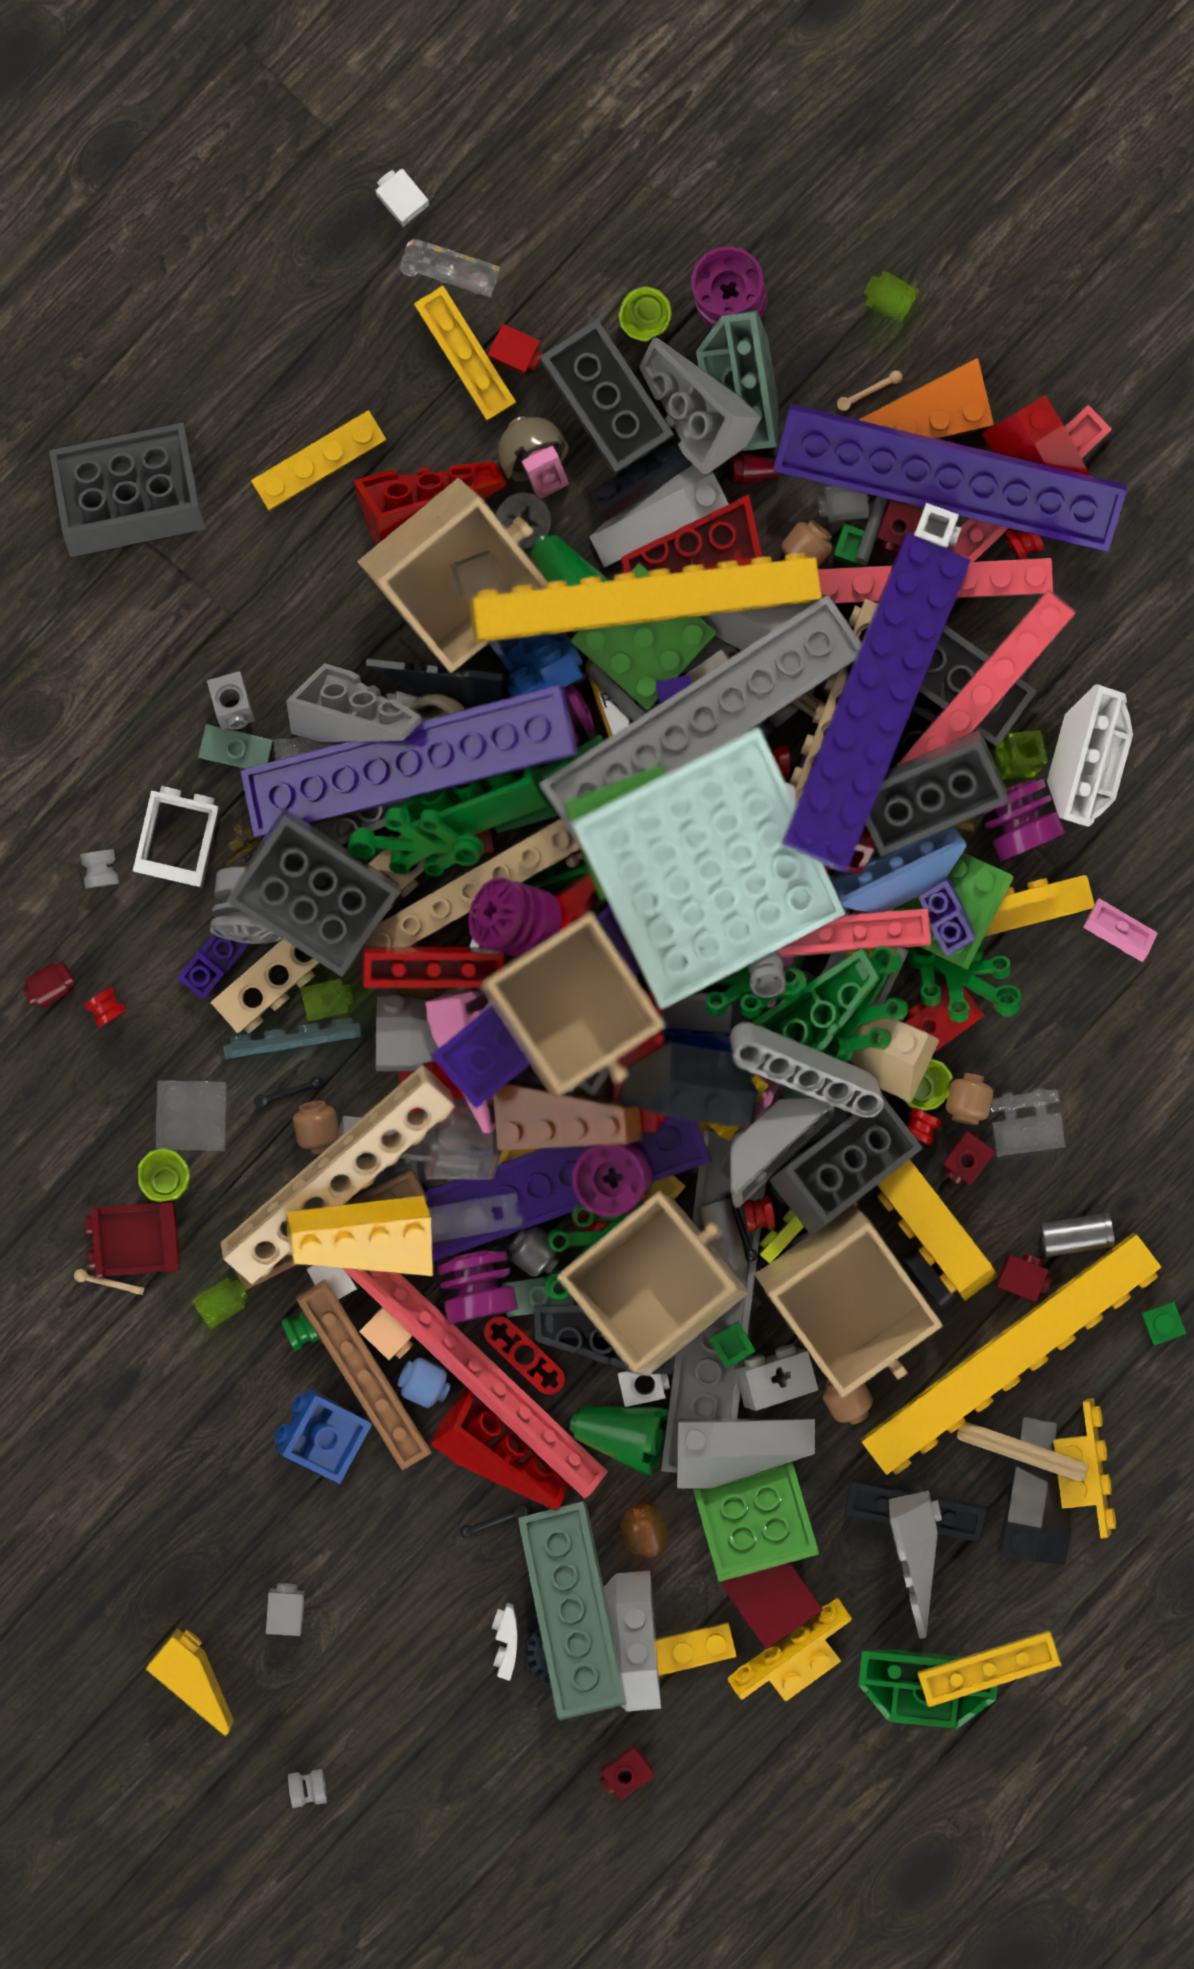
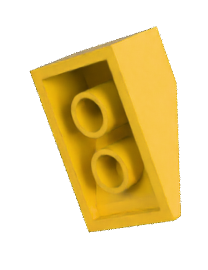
[146,1629,234,1736]

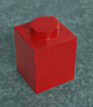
[488,324,543,376]

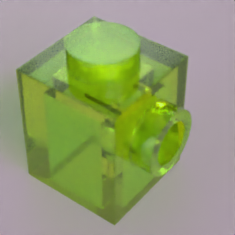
[994,730,1048,780]
[300,979,354,1022]

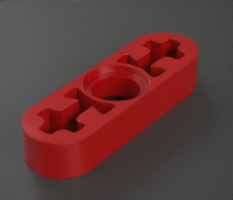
[484,1315,565,1395]

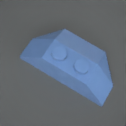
[829,826,966,913]

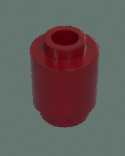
[22,961,76,1009]

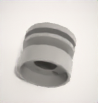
[210,867,282,944]

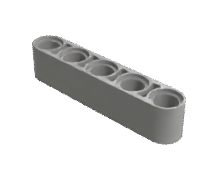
[730,1023,883,1118]

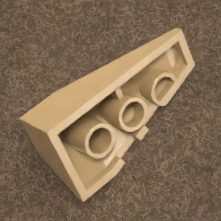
[839,1018,939,1103]

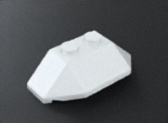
[1047,684,1133,827]

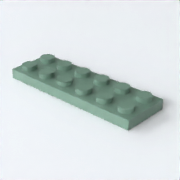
[518,1501,627,1720]

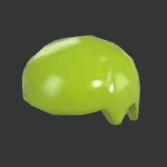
[618,286,672,341]
[903,1058,953,1112]
[138,1148,190,1203]

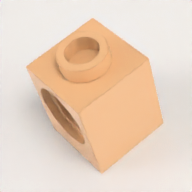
[359,1307,413,1360]

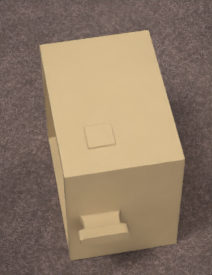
[357,478,548,673]
[480,913,664,1097]
[557,1192,750,1376]
[754,1203,943,1398]

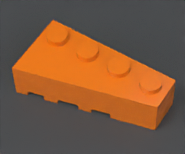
[859,358,994,441]

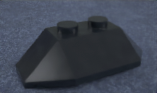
[618,1042,758,1126]

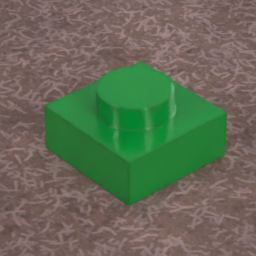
[832,524,867,567]
[1141,1301,1186,1346]
[709,1321,756,1368]

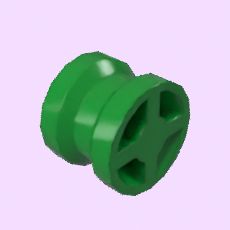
[281,1310,320,1351]

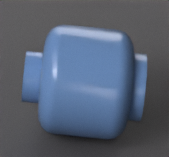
[397,1358,451,1408]

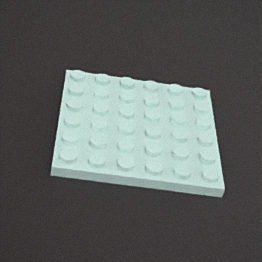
[570,727,845,1010]

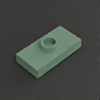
[198,724,274,769]
[502,1277,575,1317]

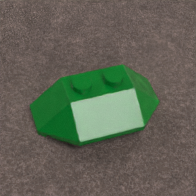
[858,1649,998,1729]

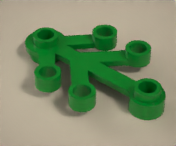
[348,808,484,876]
[907,944,1021,1022]
[822,946,908,1063]
[706,965,806,1018]
[544,1201,645,1300]

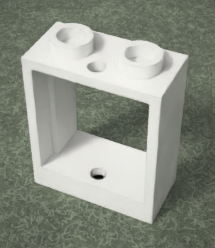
[133,786,221,887]

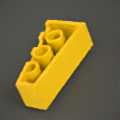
[877,1159,998,1301]
[286,1196,433,1276]

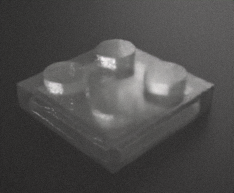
[156,1080,227,1151]

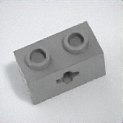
[734,1344,818,1411]

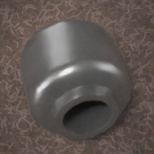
[508,1225,560,1276]

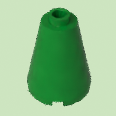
[530,535,609,586]
[570,1406,668,1475]

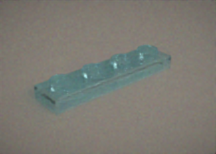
[223,1017,363,1059]

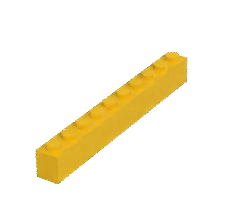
[469,553,821,643]
[860,1233,1162,1475]

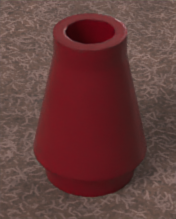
[729,451,781,486]

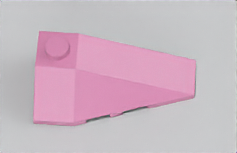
[425,988,496,1134]

